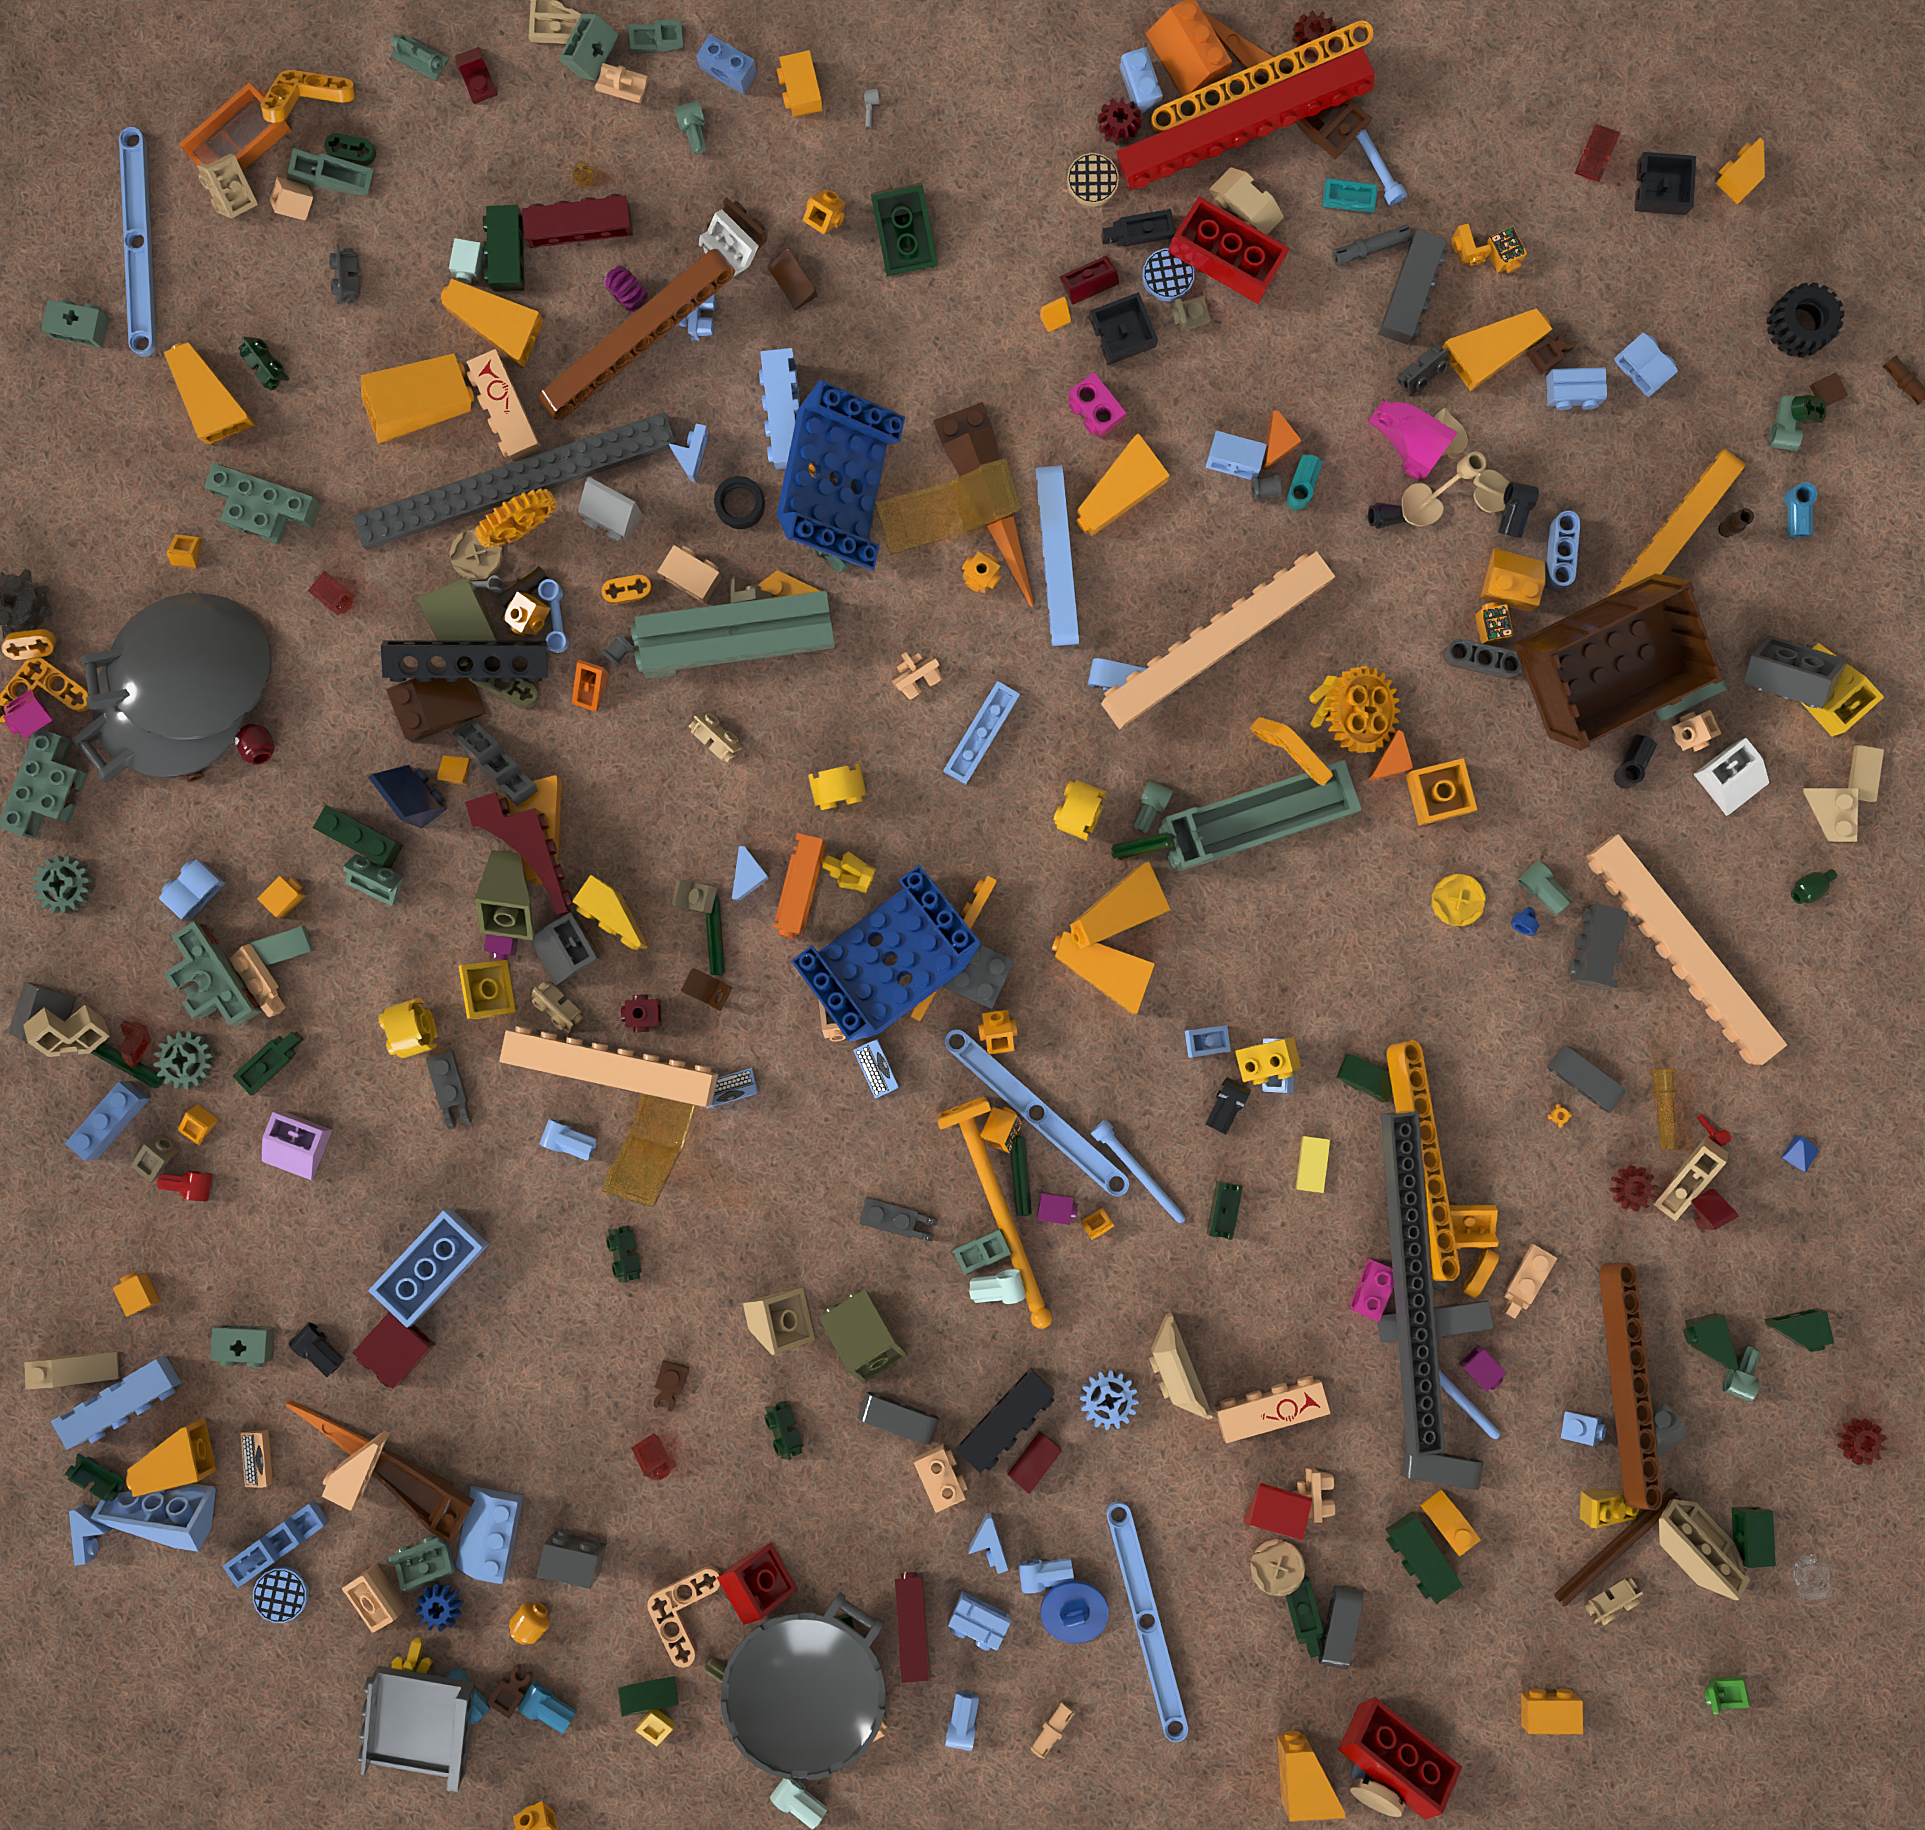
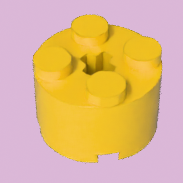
[808,764,867,810]
[1053,780,1107,841]
[378,998,438,1058]

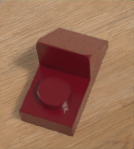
[455,47,498,104]
[1691,1189,1739,1230]

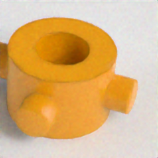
[1548,1104,1572,1128]

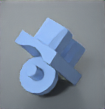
[679,294,716,340]

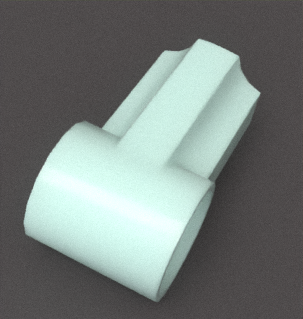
[969,1269,1026,1304]
[770,1778,827,1830]

